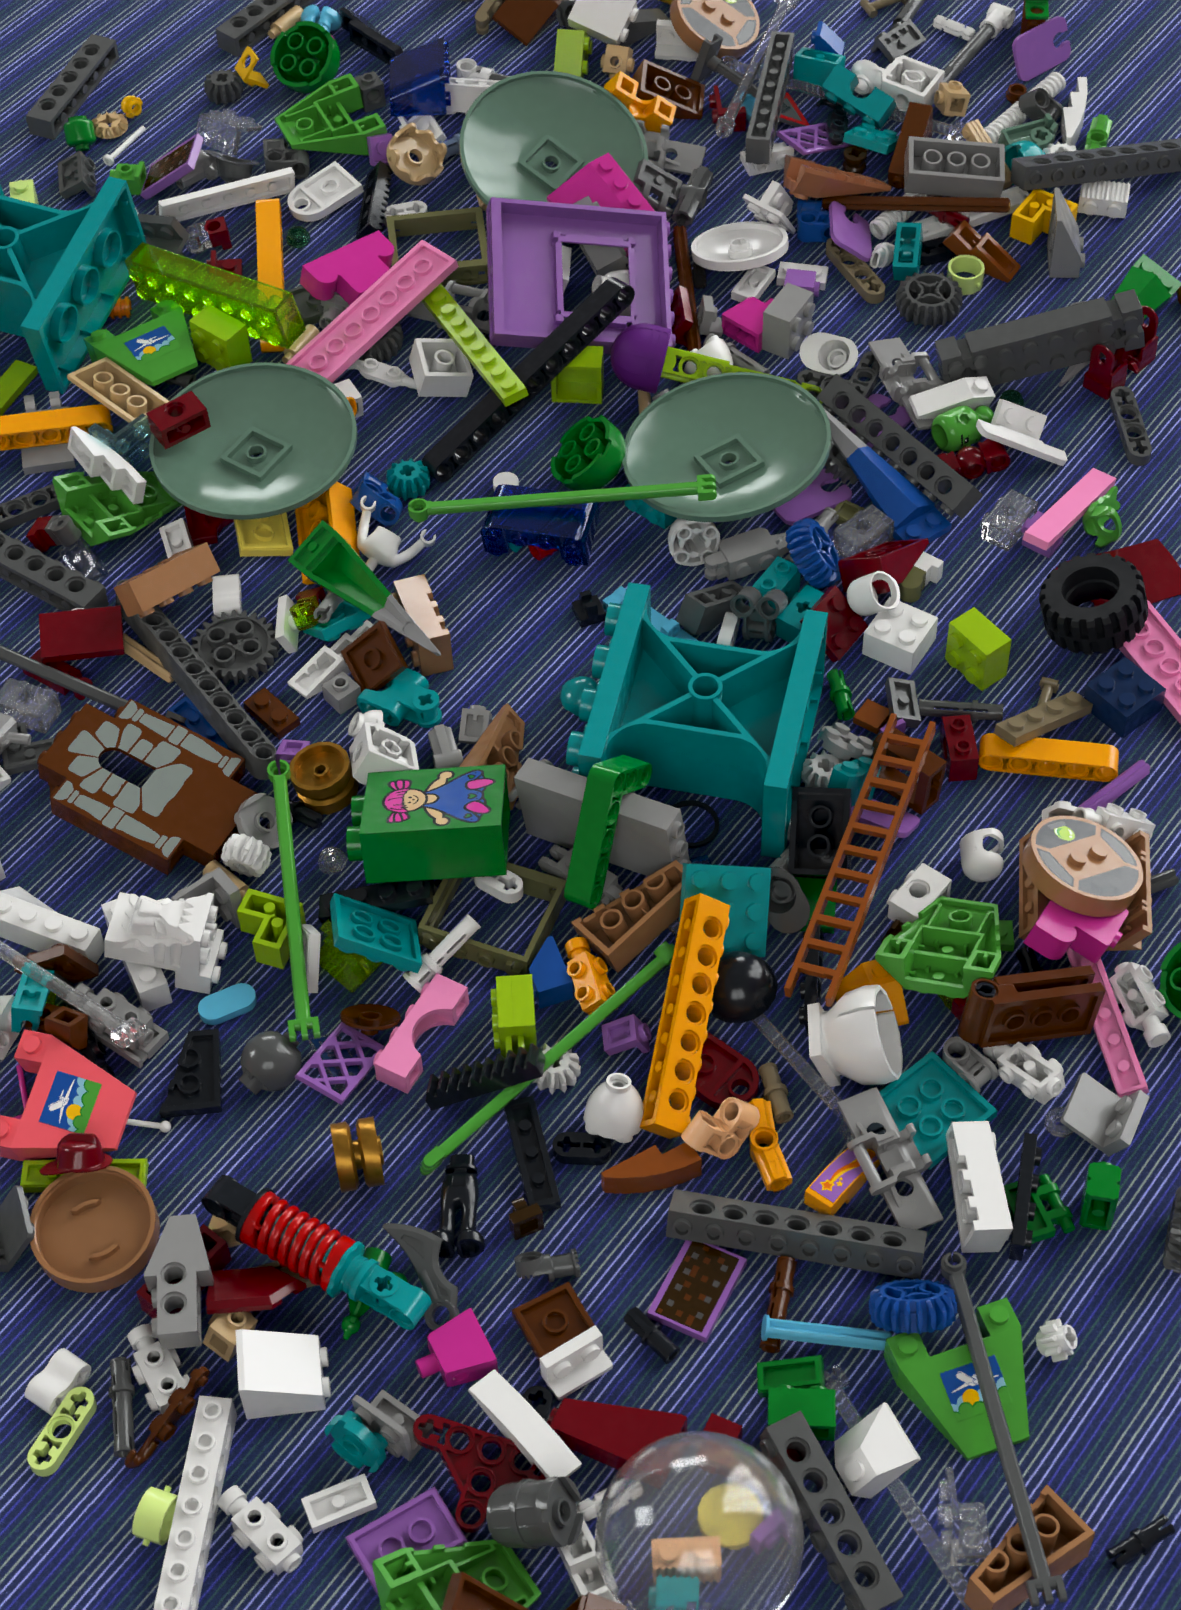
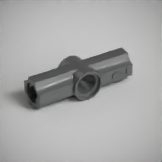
[672,166,713,228]

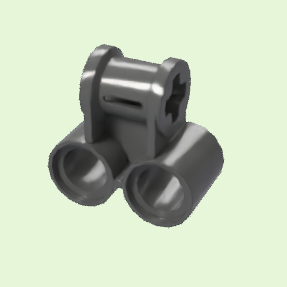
[730,586,788,643]

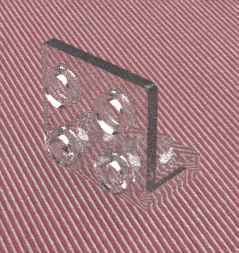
[196,109,262,156]
[937,1467,992,1566]

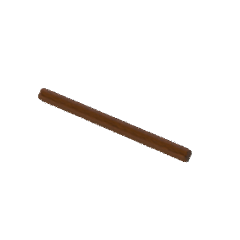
[822,196,1011,213]
[673,225,701,352]

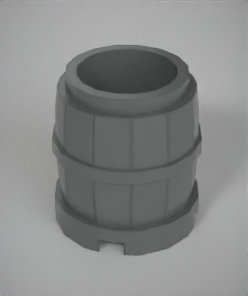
[487,1477,583,1549]

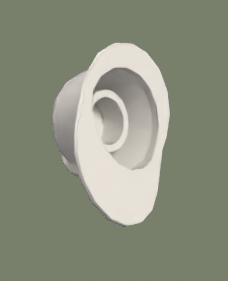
[799,332,858,376]

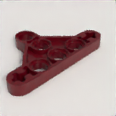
[413,1414,570,1533]

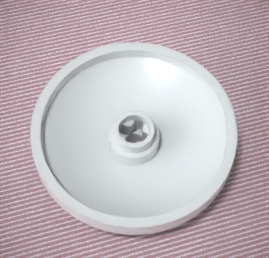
[691,221,789,271]

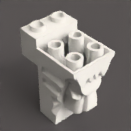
[104,892,228,994]

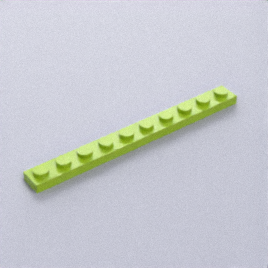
[422,283,528,407]

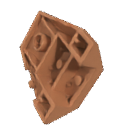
[783,155,891,200]

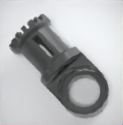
[514,1248,581,1283]

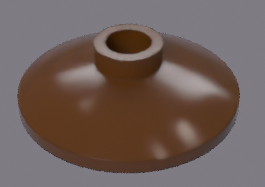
[340,1004,401,1036]

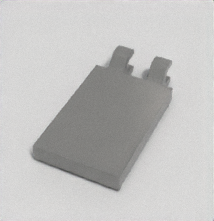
[18,391,76,475]

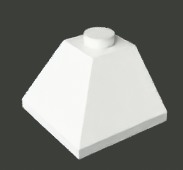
[834,1402,921,1499]

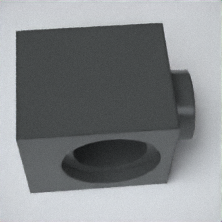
[354,71,386,113]

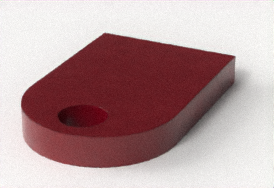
[675,1031,759,1110]

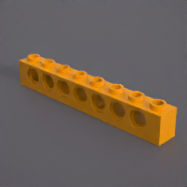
[639,893,730,1139]

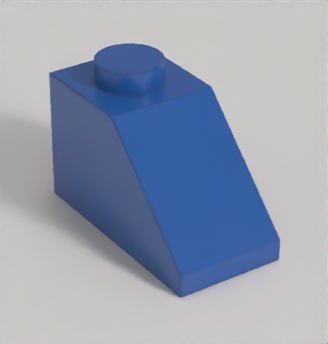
[529,936,573,1009]

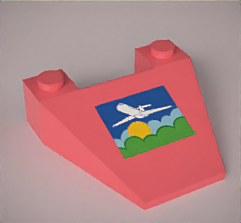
[0,1029,137,1161]

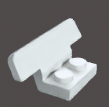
[976,399,1068,466]

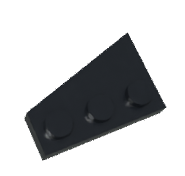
[159,1028,222,1118]

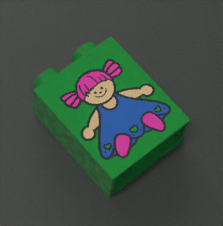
[346,764,511,884]

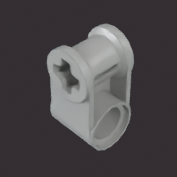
[942,1036,999,1093]

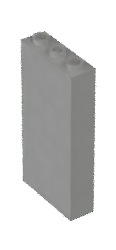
[514,757,691,876]

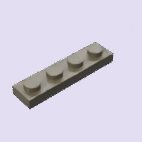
[994,691,1093,747]

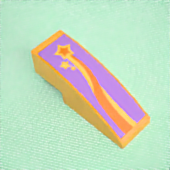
[804,1148,880,1216]

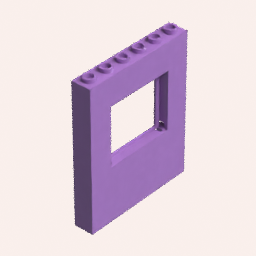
[486,197,676,354]

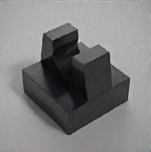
[571,590,606,628]

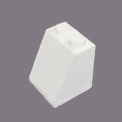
[236,1329,331,1419]

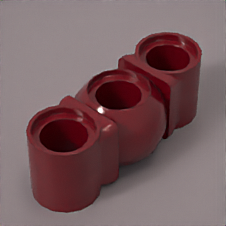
[937,439,1010,479]

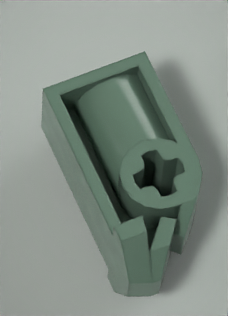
[998,113,1059,160]

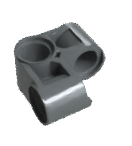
[263,138,310,179]

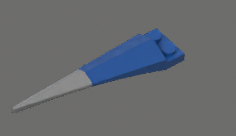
[824,409,952,543]

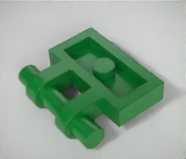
[1004,1174,1075,1244]

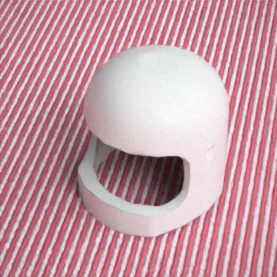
[847,571,900,616]
[959,828,1004,882]

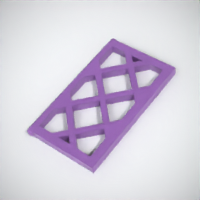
[776,122,852,155]
[295,1022,385,1105]

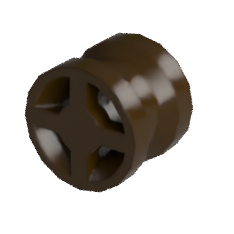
[843,145,867,174]

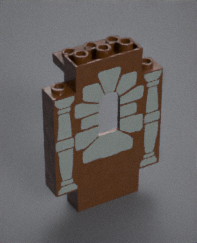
[37,699,258,875]

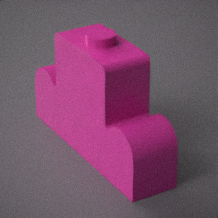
[300,230,394,305]
[1023,900,1129,963]

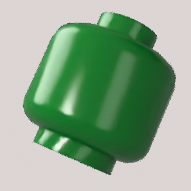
[63,116,96,152]

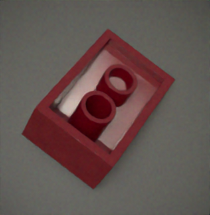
[838,538,929,594]

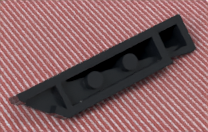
[340,7,422,78]

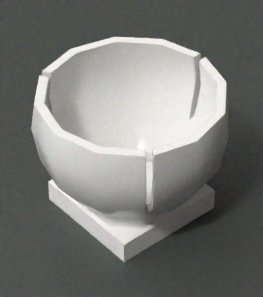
[807,985,903,1087]

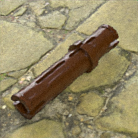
[759,1256,798,1353]

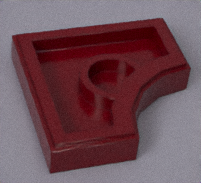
[184,506,234,546]

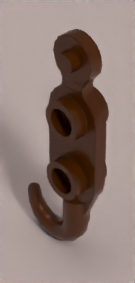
[125,1366,210,1469]

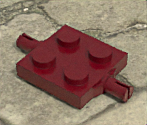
[800,585,868,662]

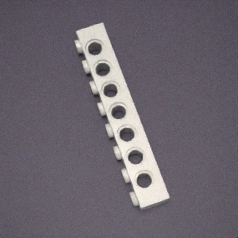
[153,1395,237,1610]

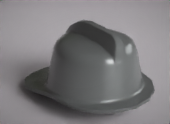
[204,150,260,183]
[768,867,810,934]

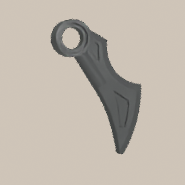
[382,1223,460,1331]

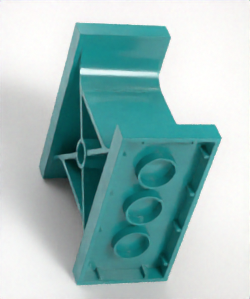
[0,176,148,395]
[566,582,828,858]

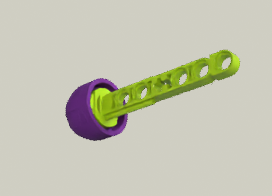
[610,323,822,405]

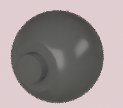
[238,1031,302,1095]

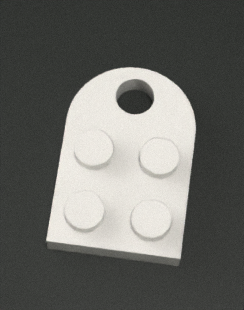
[287,161,364,222]

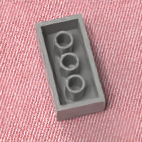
[904,136,1005,198]

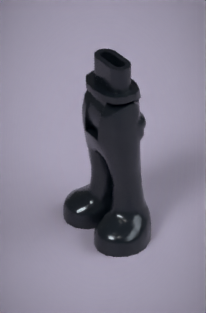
[431,1154,485,1258]

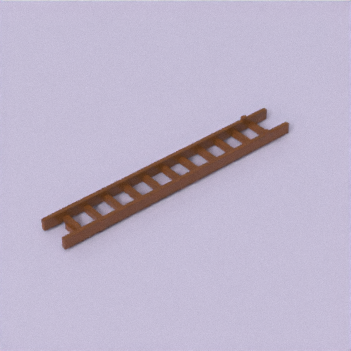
[784,713,936,1007]

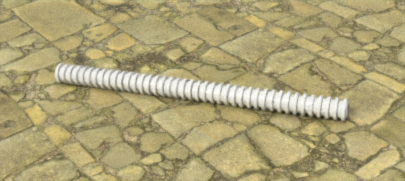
[869,72,1066,239]

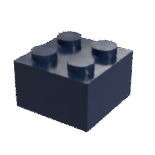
[1084,657,1166,739]

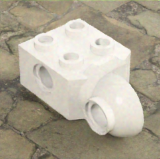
[851,55,945,113]
[348,710,419,785]

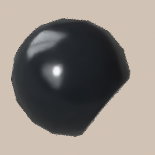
[711,951,778,1023]

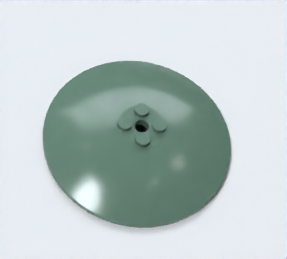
[459,71,648,206]
[149,362,357,520]
[622,372,832,522]

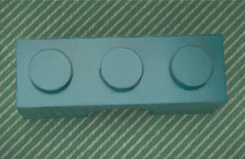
[822,63,897,129]

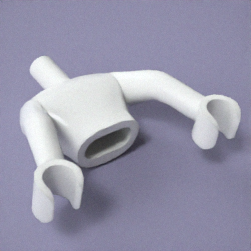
[357,495,436,572]

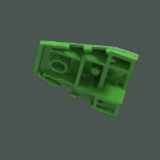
[52,471,182,546]
[875,896,1002,999]
[372,1540,541,1610]

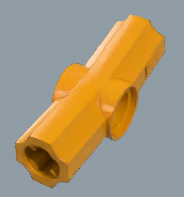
[748,1098,793,1192]

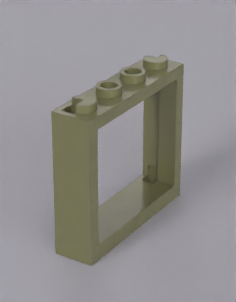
[386,207,488,288]
[417,862,566,975]

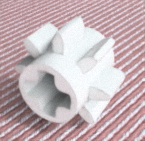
[1036,1318,1077,1362]

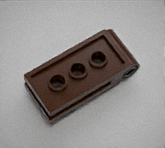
[957,965,1106,1048]

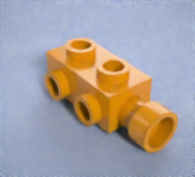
[565,937,618,1015]

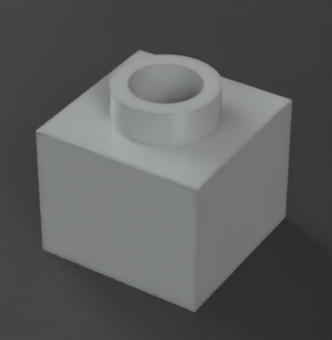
[322,671,361,715]

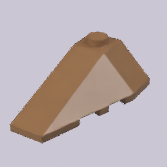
[459,703,525,811]

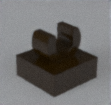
[508,1197,544,1240]

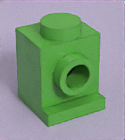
[109,161,147,195]

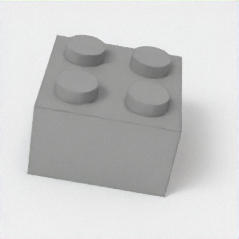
[762,282,815,359]

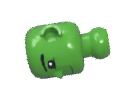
[931,405,994,453]

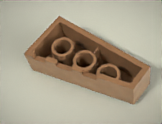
[114,542,220,618]
[964,1485,1095,1610]

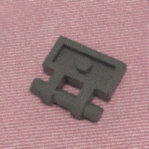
[633,159,683,218]

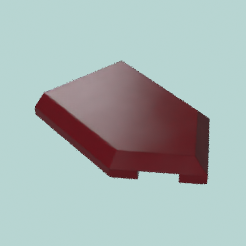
[206,1266,307,1314]

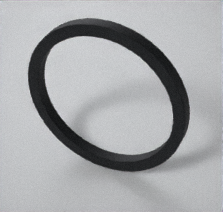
[672,800,719,849]

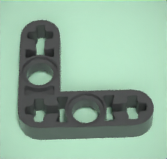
[797,351,880,406]

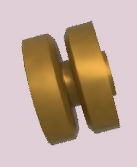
[290,742,359,814]
[330,1116,385,1193]

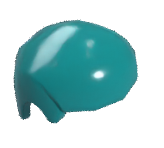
[560,676,597,717]

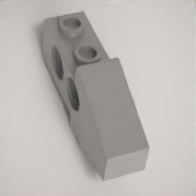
[144,1214,214,1350]

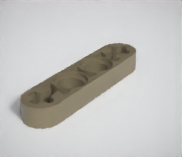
[825,238,885,304]

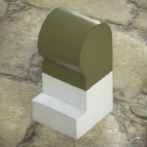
[899,551,944,603]

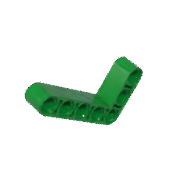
[564,755,652,909]

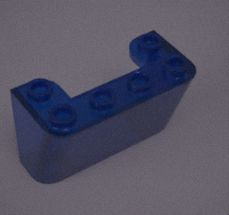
[389,36,451,117]
[480,484,600,566]

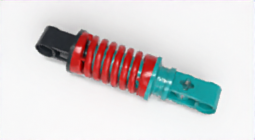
[201,1175,432,1330]

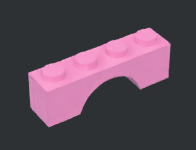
[373,973,469,1094]

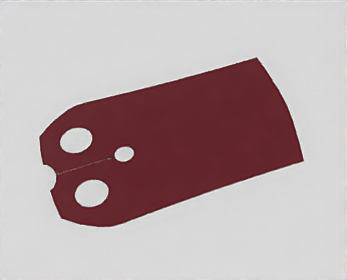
[1055,538,1181,607]

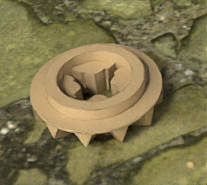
[92,111,128,139]

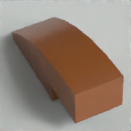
[943,220,1021,283]
[601,1142,702,1194]

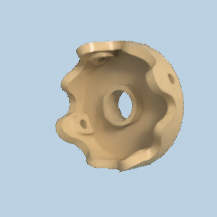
[386,123,447,186]

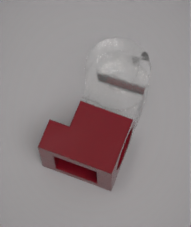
[185,216,233,254]

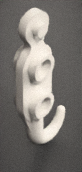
[348,358,417,389]

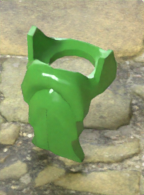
[1082,486,1122,548]

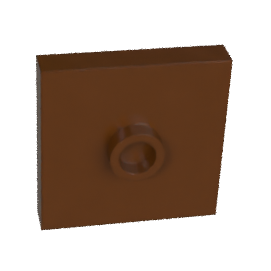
[340,621,408,692]
[512,1281,595,1362]

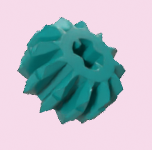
[386,457,430,501]

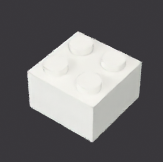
[409,338,474,397]
[862,597,938,675]

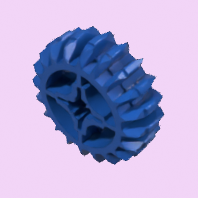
[786,518,841,589]
[869,1278,958,1334]

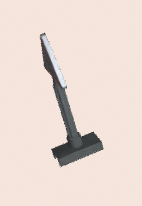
[690,33,809,127]

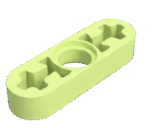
[27,1387,97,1477]

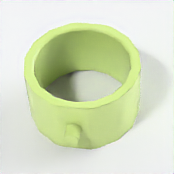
[947,255,985,295]
[132,1486,178,1547]

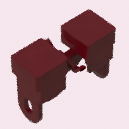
[1083,306,1158,400]

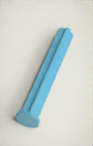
[761,1314,892,1351]

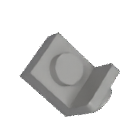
[697,295,723,337]
[458,705,492,744]

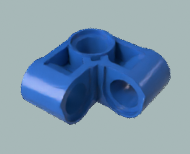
[797,199,831,243]
[351,471,403,526]

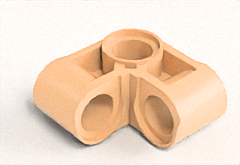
[681,1097,760,1160]

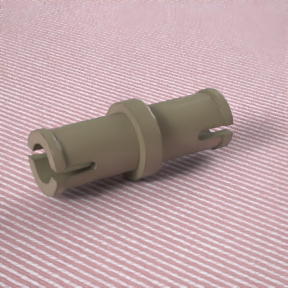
[758,1062,794,1124]

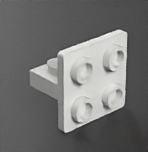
[655,19,699,62]
[743,180,796,234]

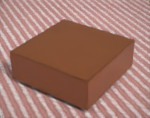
[853,699,890,734]

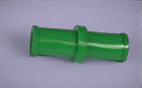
[826,669,855,721]

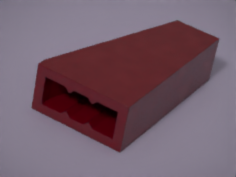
[547,1398,687,1488]

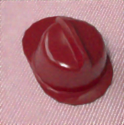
[39,1133,113,1176]

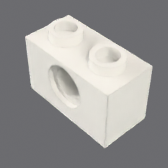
[887,863,952,923]

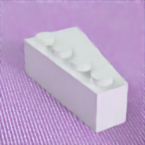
[946,1121,1013,1253]

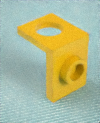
[234,46,269,89]

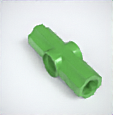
[1084,114,1113,150]

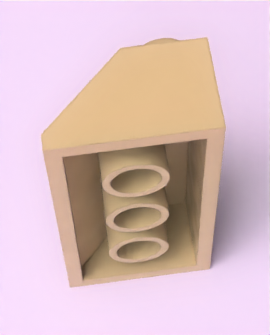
[67,357,169,436]

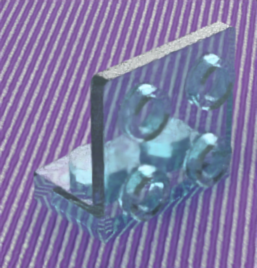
[88,414,151,467]

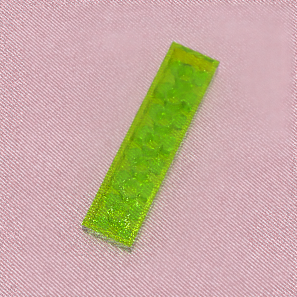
[124,242,306,349]

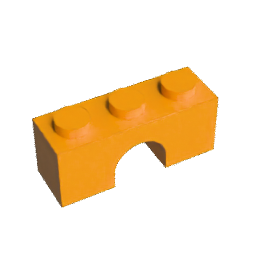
[604,71,676,133]

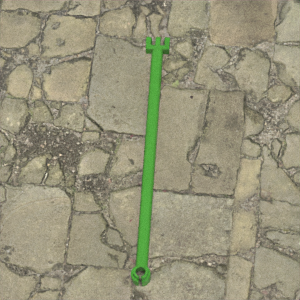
[408,474,717,523]
[267,759,321,1042]
[419,941,675,1176]

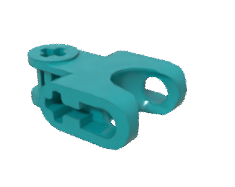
[356,668,442,728]

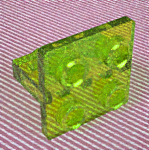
[319,920,383,993]

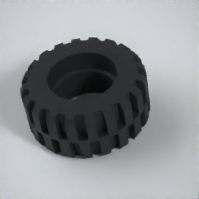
[1039,553,1148,655]

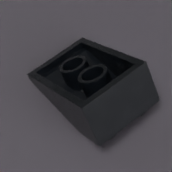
[788,787,852,879]

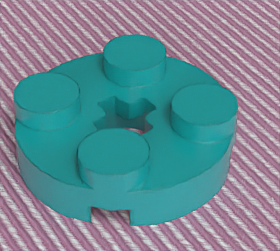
[324,1410,388,1473]

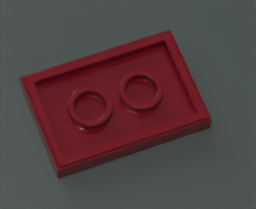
[39,605,125,663]

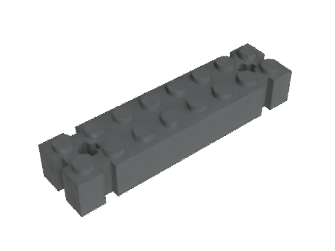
[934,289,1145,386]

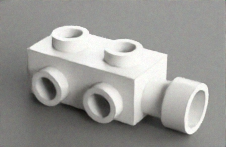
[1072,803,1156,841]
[1109,962,1171,1048]
[983,1041,1066,1105]
[127,1324,190,1414]
[217,1485,304,1576]

